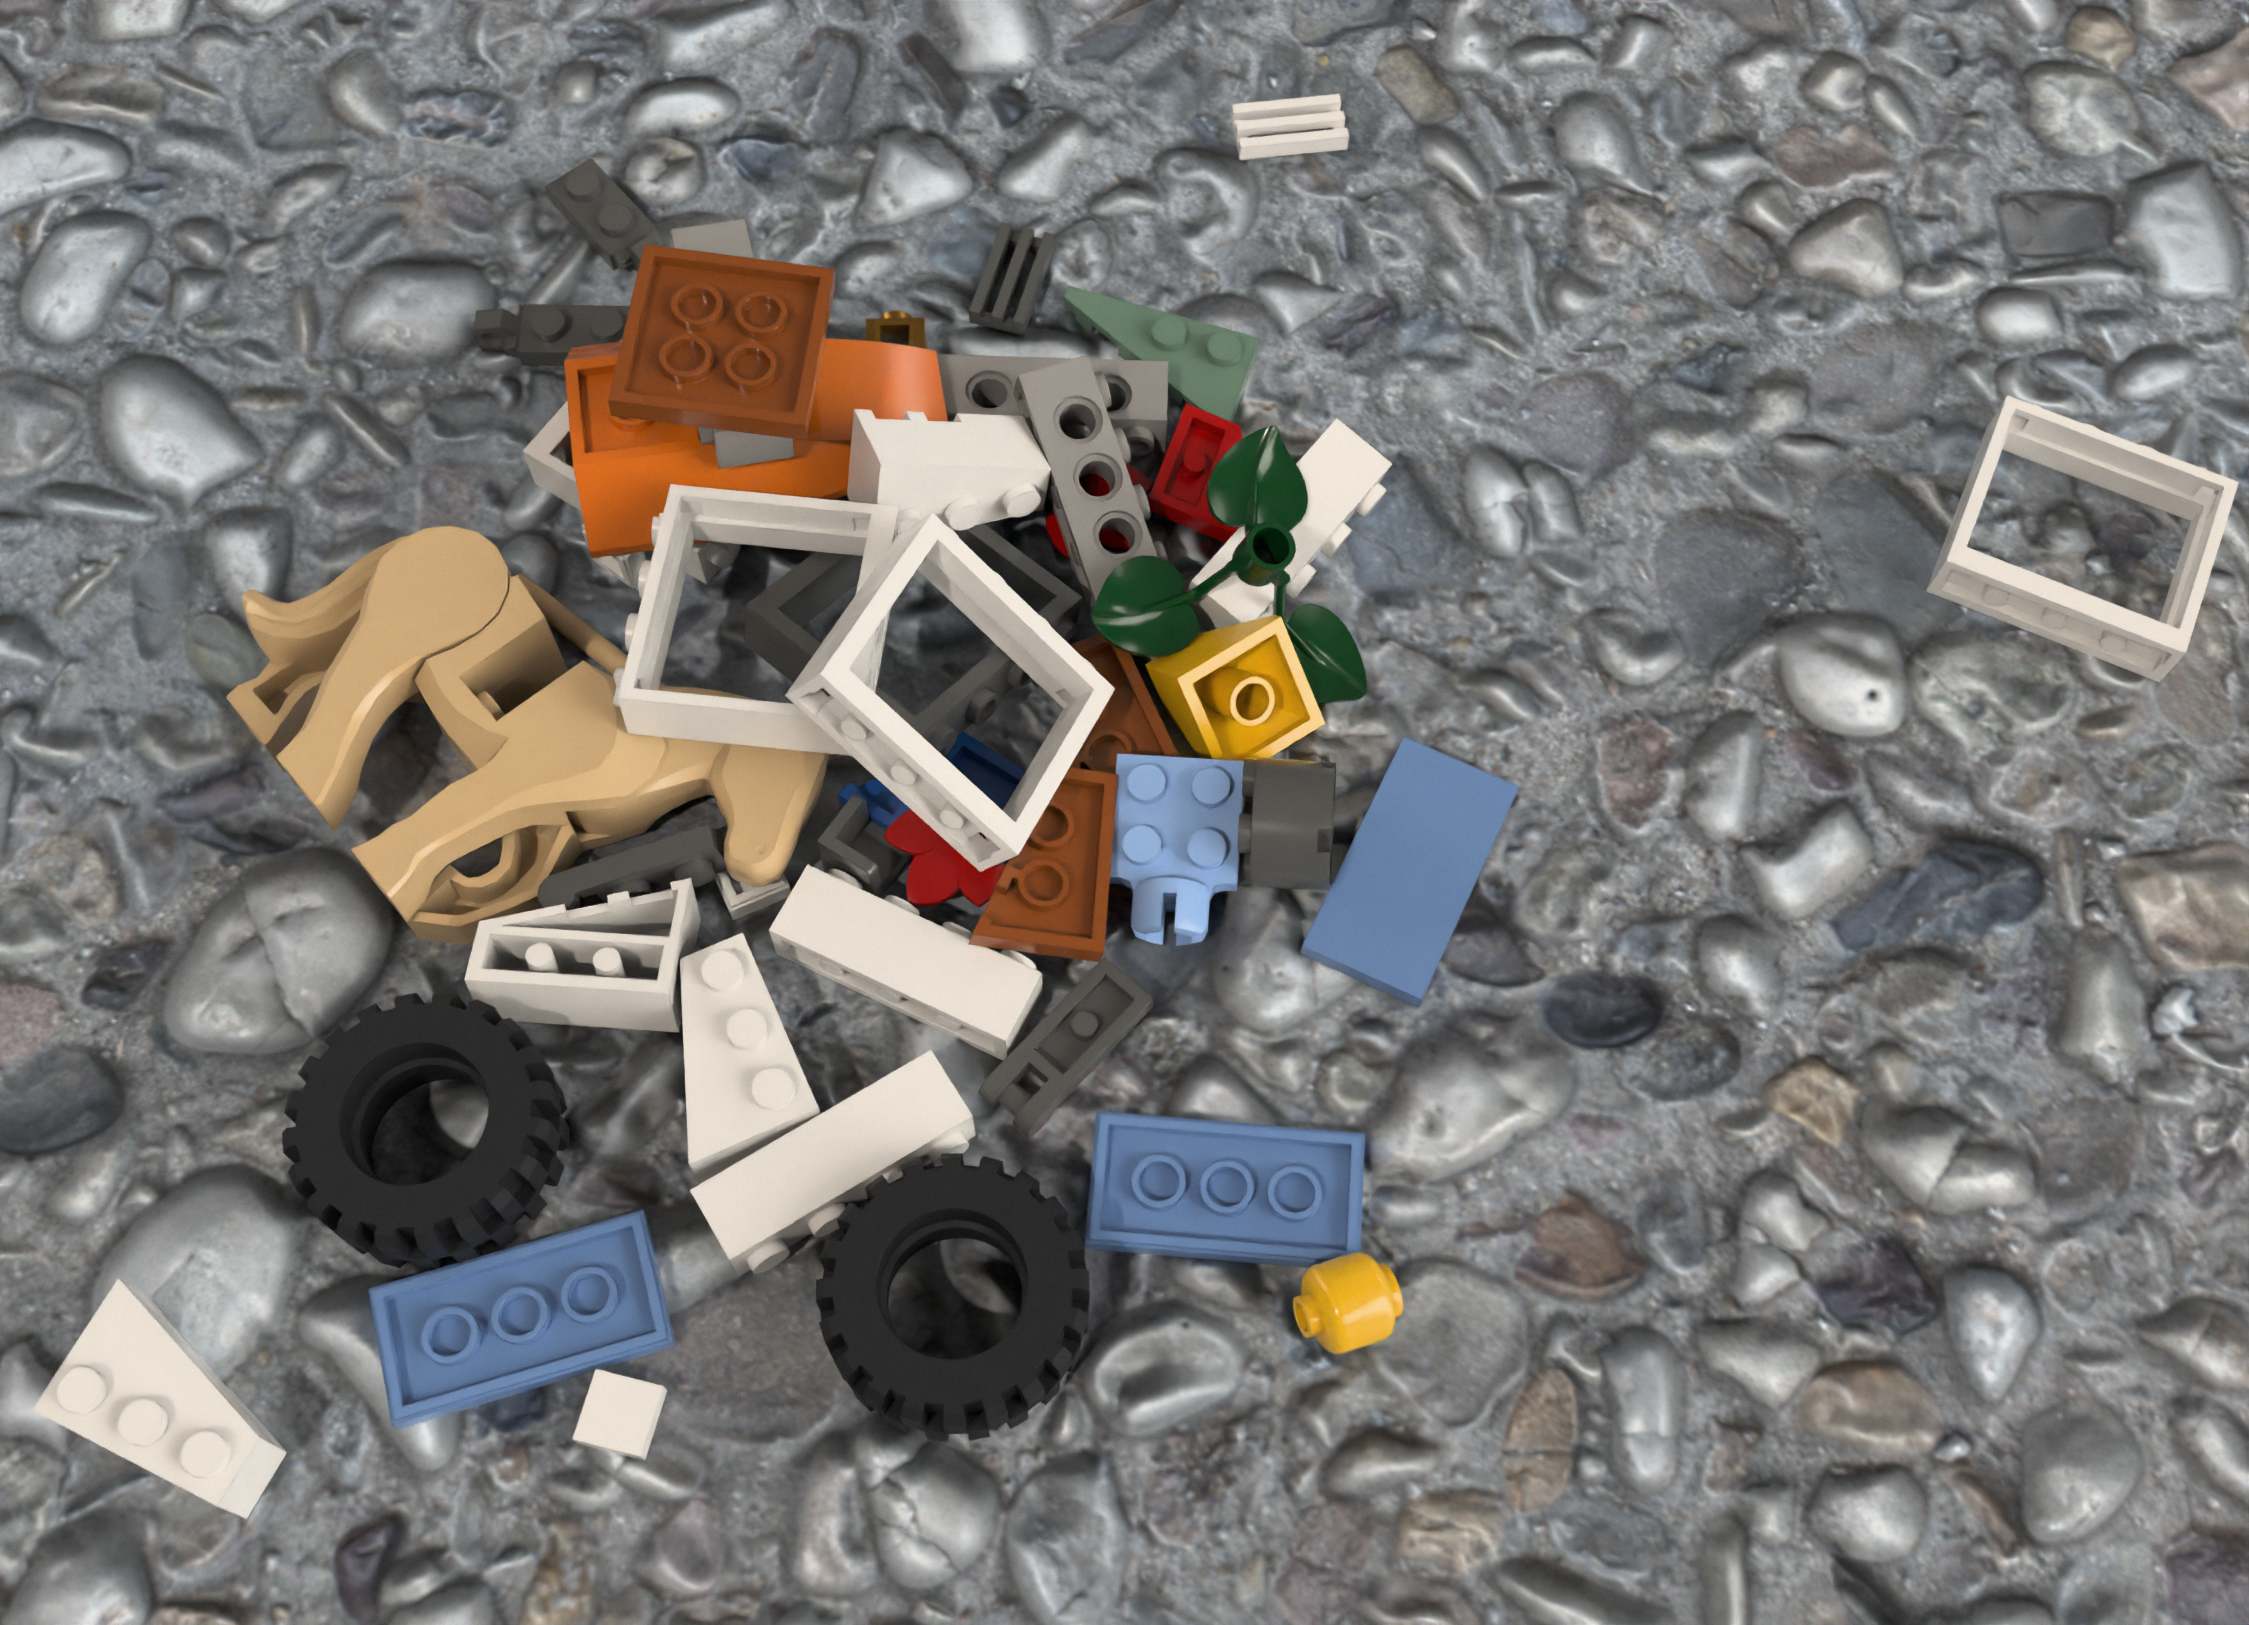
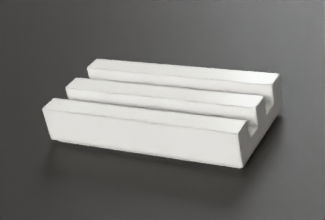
[1231,94,1349,160]

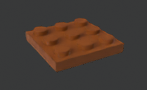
[608,244,835,440]

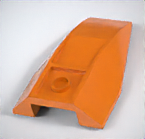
[564,338,948,558]

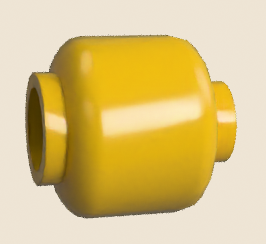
[1293,1252,1403,1355]

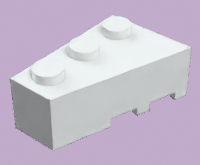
[847,409,1051,533]
[464,878,701,1032]
[680,932,821,1184]
[32,1278,287,1519]

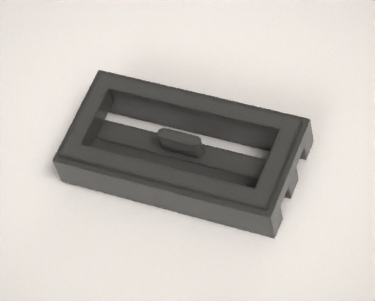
[969,222,1056,335]

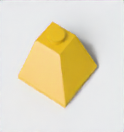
[1145,615,1325,761]

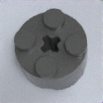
[1238,758,1336,891]

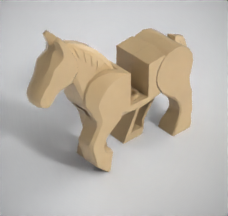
[226,526,843,945]

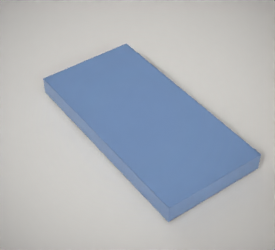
[1300,736,1519,1008]
[1085,1111,1365,1268]
[368,1210,677,1429]

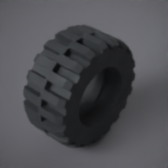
[282,992,570,1271]
[816,1153,1090,1442]

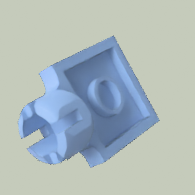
[1109,754,1244,946]

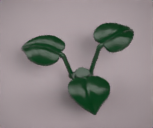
[1089,425,1367,705]

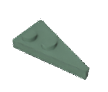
[1064,286,1259,422]

